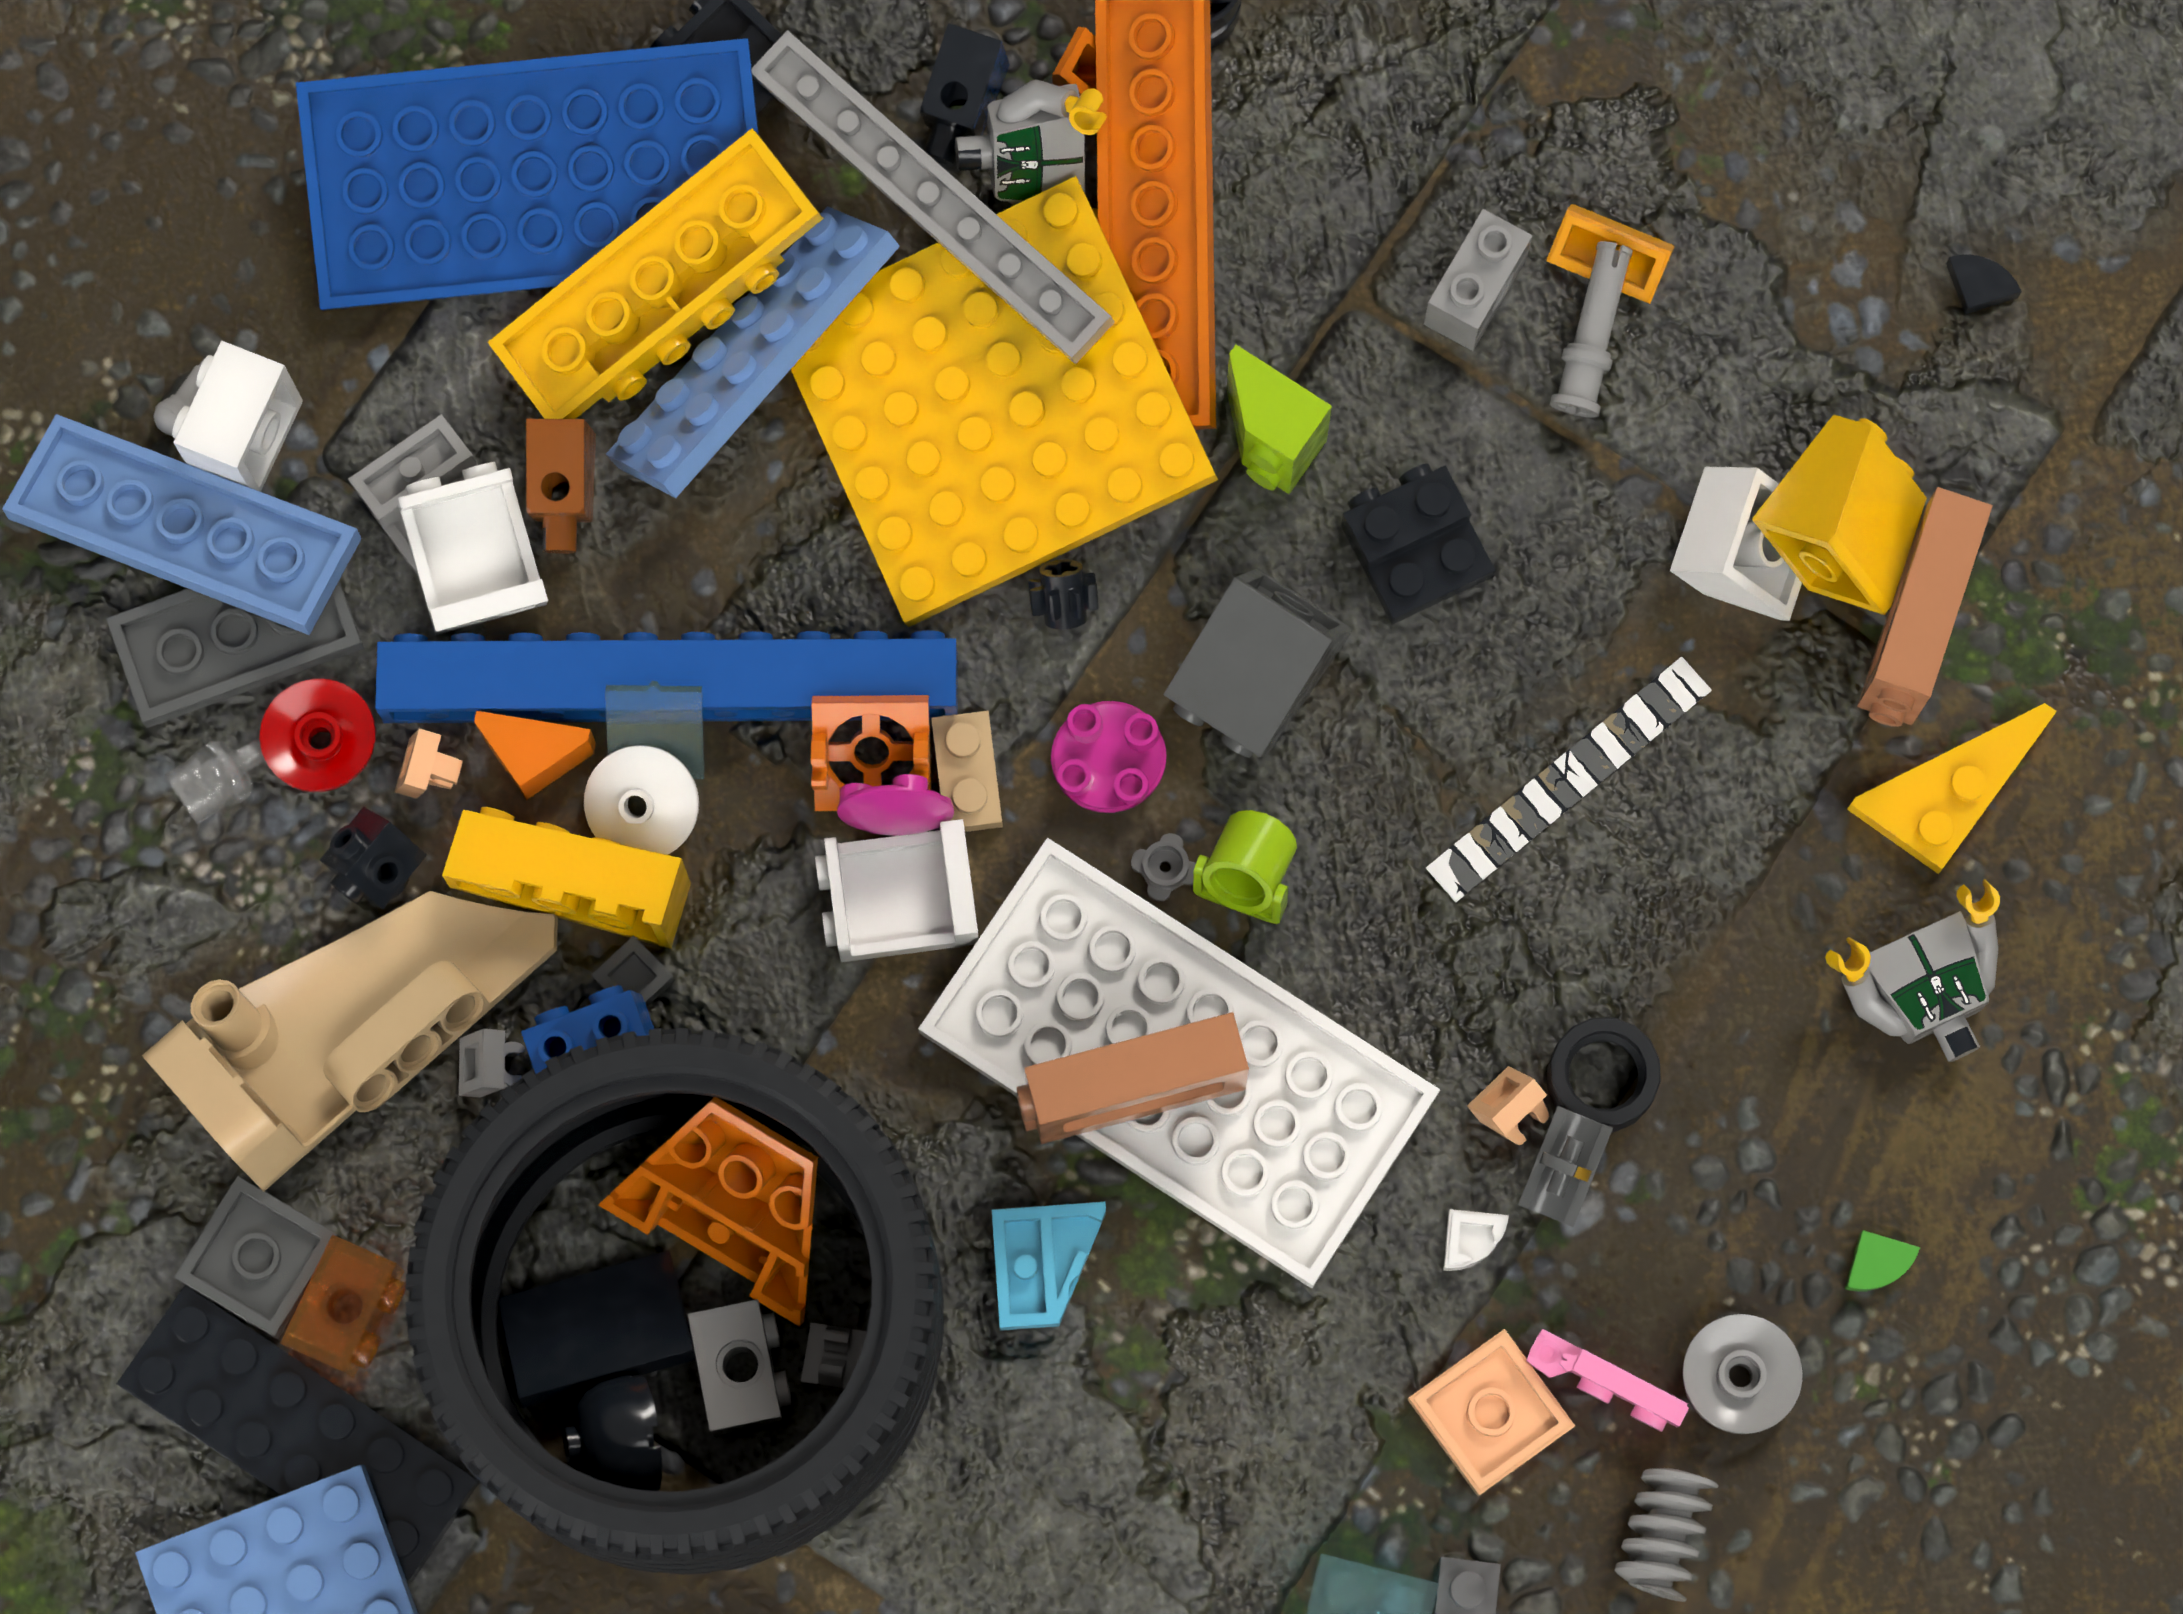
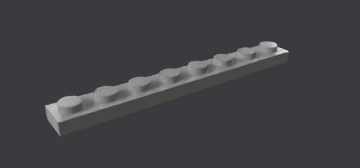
[751,30,1115,364]

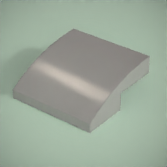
[348,414,478,578]

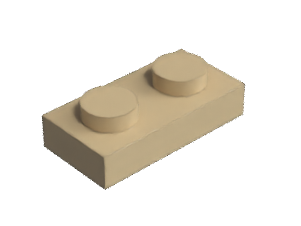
[931,711,1003,832]

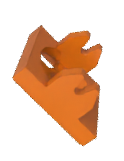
[811,695,931,811]

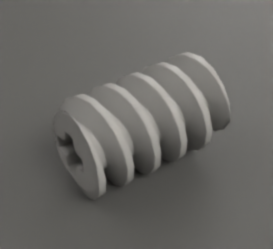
[1614,1468,1719,1602]

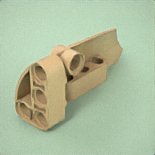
[142,891,558,1191]

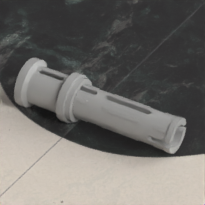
[1549,241,1633,418]

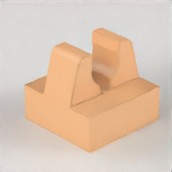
[395,728,463,799]
[1467,1066,1549,1145]

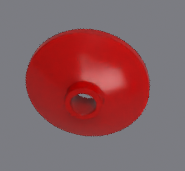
[260,679,376,792]

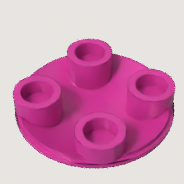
[1051,701,1166,813]
[837,774,954,836]

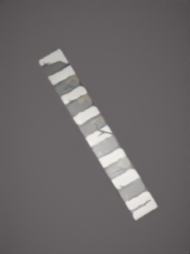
[1426,656,1712,903]

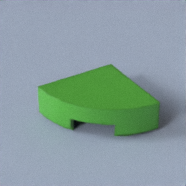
[1845,1230,1920,1292]

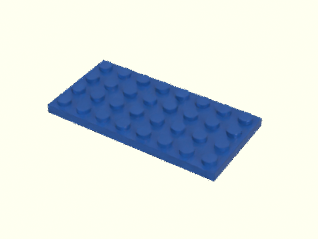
[296,38,759,310]

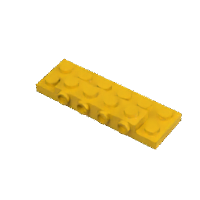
[487,128,824,419]

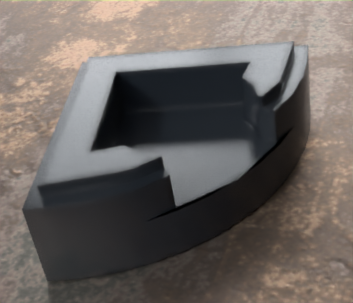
[1946,254,2022,314]

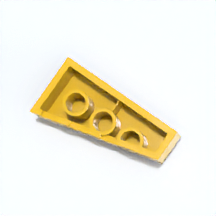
[442,807,691,949]

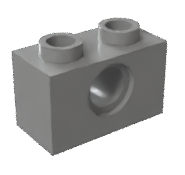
[1424,209,1533,351]
[688,1299,792,1437]

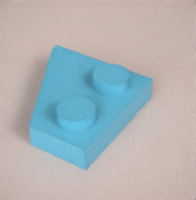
[992,1202,1106,1331]

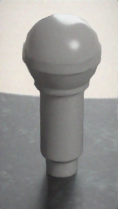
[153,358,205,436]

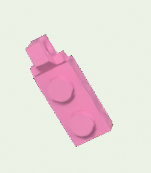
[1526,1329,1689,1432]

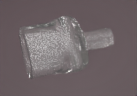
[164,737,265,824]

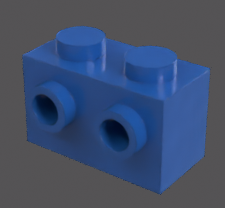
[521,985,654,1074]

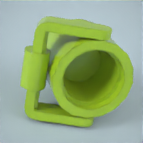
[1193,810,1297,924]

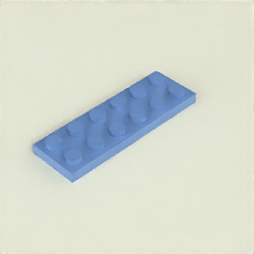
[606,206,900,498]
[2,414,362,635]

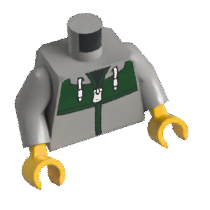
[955,80,1107,220]
[1825,879,2000,1062]

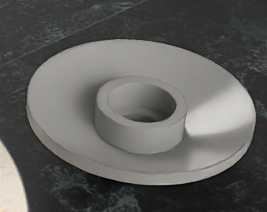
[1682,1314,1803,1434]

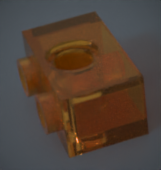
[280,1235,406,1379]

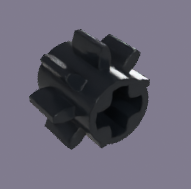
[1028,559,1099,630]

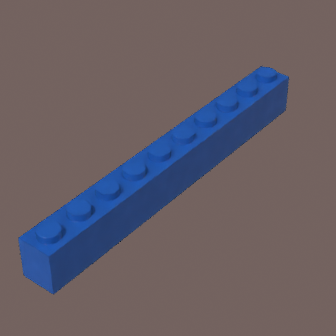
[375,630,958,723]

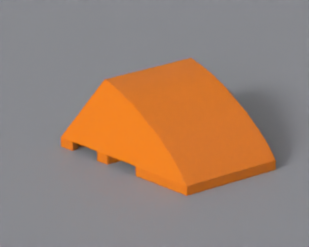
[598,1097,818,1327]

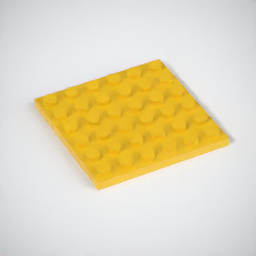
[791,176,1218,627]

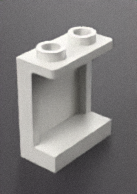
[398,462,548,635]
[815,819,979,962]

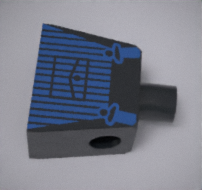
[920,23,1010,166]

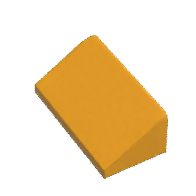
[1546,204,1675,304]

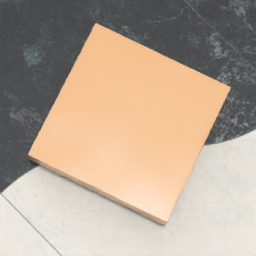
[1408,1329,1575,1497]

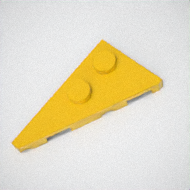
[1847,703,2057,874]

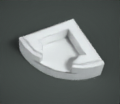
[1443,1209,1509,1271]

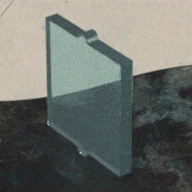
[605,681,705,779]

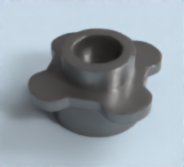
[1131,833,1196,901]

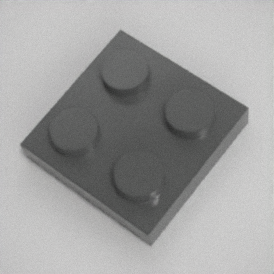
[174,1176,341,1339]

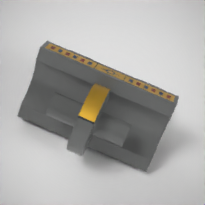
[1518,1106,1613,1227]

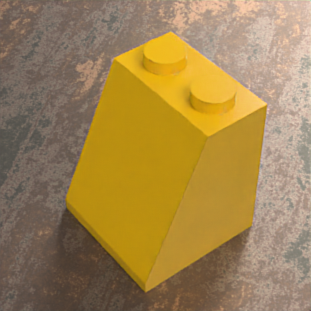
[1752,414,1927,615]

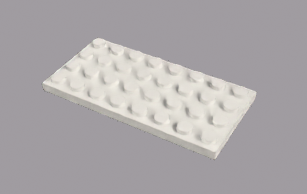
[918,838,1440,1288]

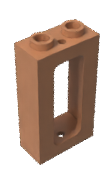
[1857,487,1993,727]
[1016,1012,1249,1144]

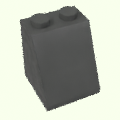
[1163,568,1353,758]

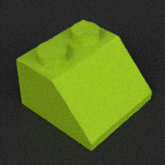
[1227,344,1332,494]

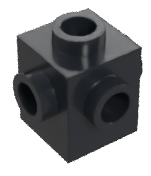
[320,806,427,909]

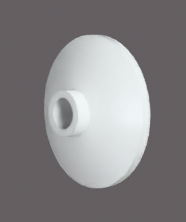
[584,745,699,855]

